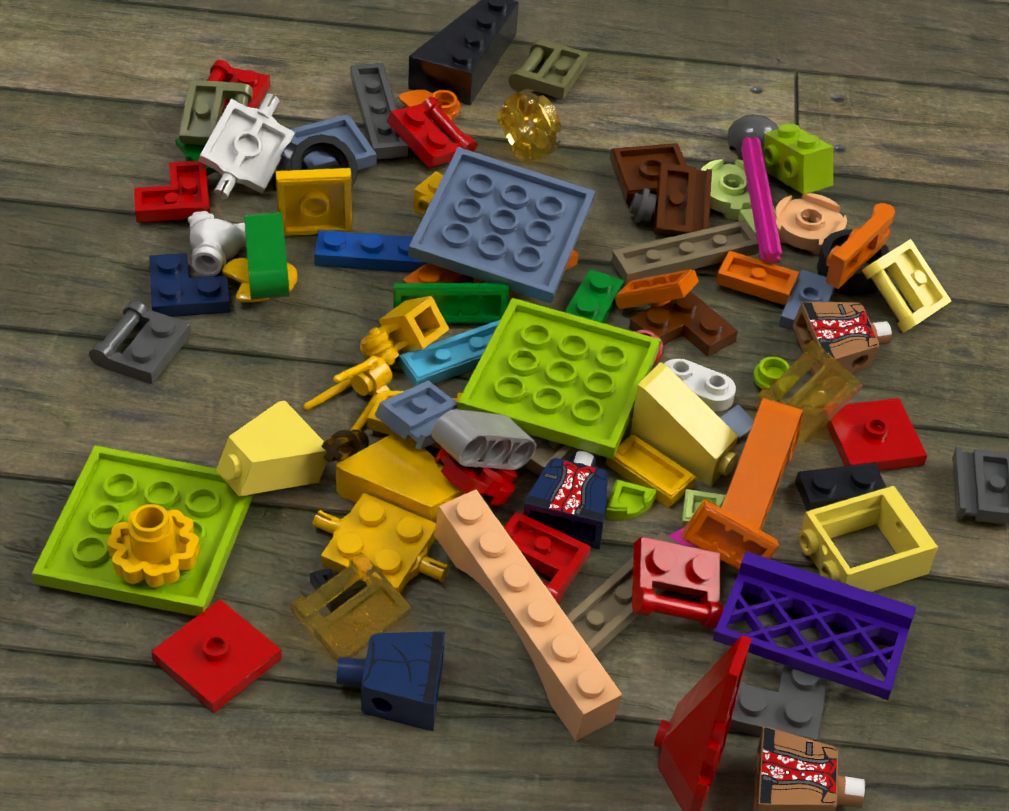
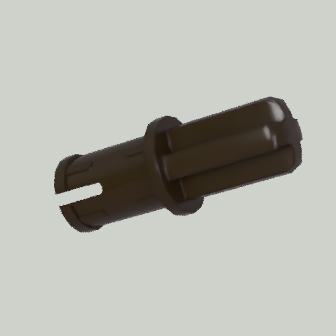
[321,429,369,462]

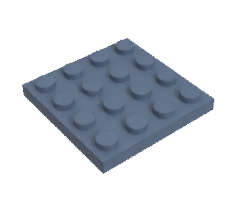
[408,147,596,303]

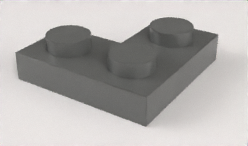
[729,665,827,741]

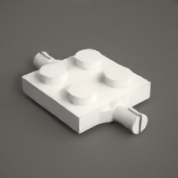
[198,94,295,199]

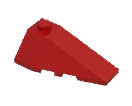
[654,635,752,811]

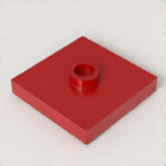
[822,398,927,471]
[151,599,282,714]

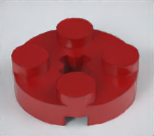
[435,447,517,506]

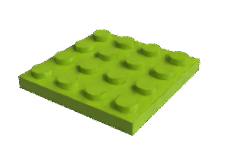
[458,298,661,459]
[32,445,254,616]

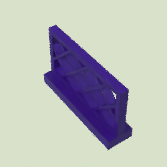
[713,551,916,700]

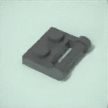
[89,300,191,385]

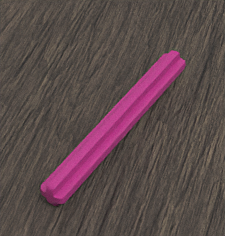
[741,137,782,263]

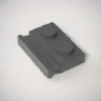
[952,447,1009,525]

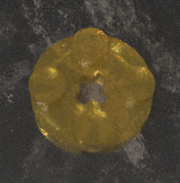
[496,89,561,160]

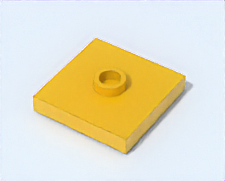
[276,168,352,236]

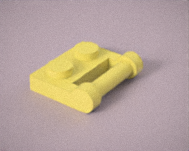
[862,239,951,333]

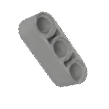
[432,409,537,470]

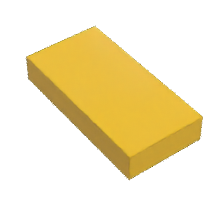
[606,434,696,508]

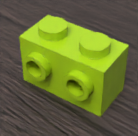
[763,124,834,195]

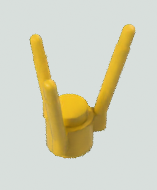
[303,356,392,431]

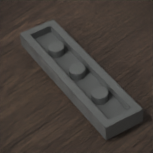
[350,63,408,159]

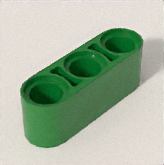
[244,212,290,299]

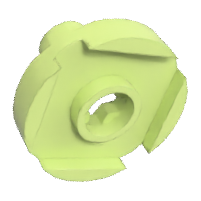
[701,159,752,220]

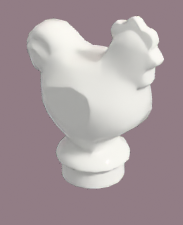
[188,211,246,277]

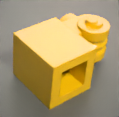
[360,296,449,366]

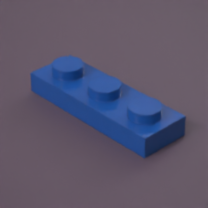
[314,230,427,273]

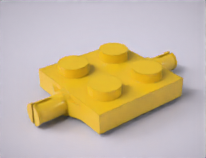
[313,493,450,598]

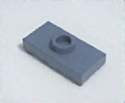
[779,270,835,330]

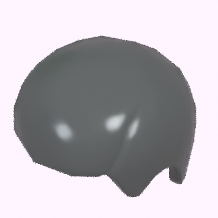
[727,114,778,160]

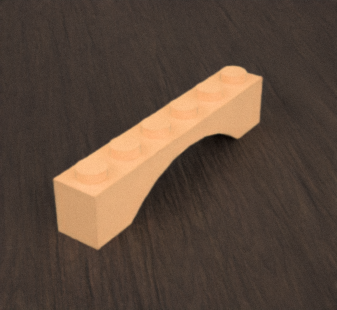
[434,489,622,741]

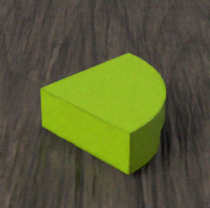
[605,480,657,520]

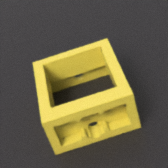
[798,486,938,592]

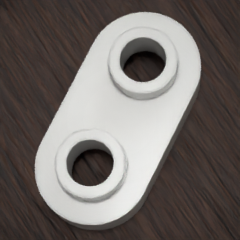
[664,359,736,412]

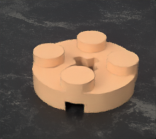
[775,193,847,255]

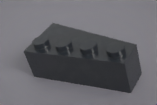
[408,0,519,105]

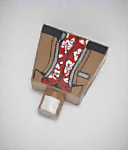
[792,302,892,384]
[752,726,865,811]

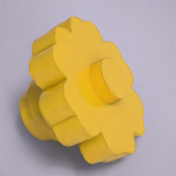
[107,504,200,587]

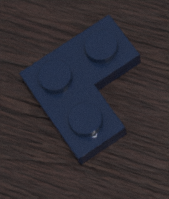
[149,253,230,317]

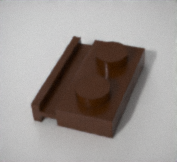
[654,162,712,236]

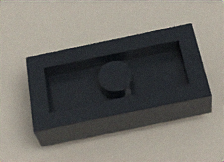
[795,463,887,511]

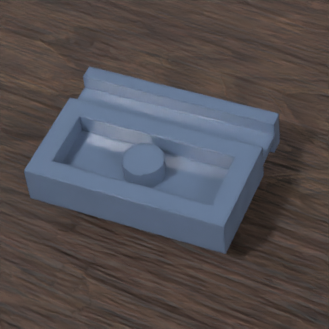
[374,381,458,450]

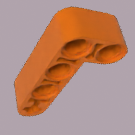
[722,398,803,531]

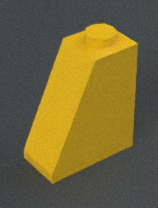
[336,433,465,523]

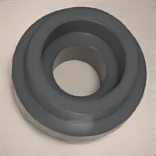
[629,188,657,223]

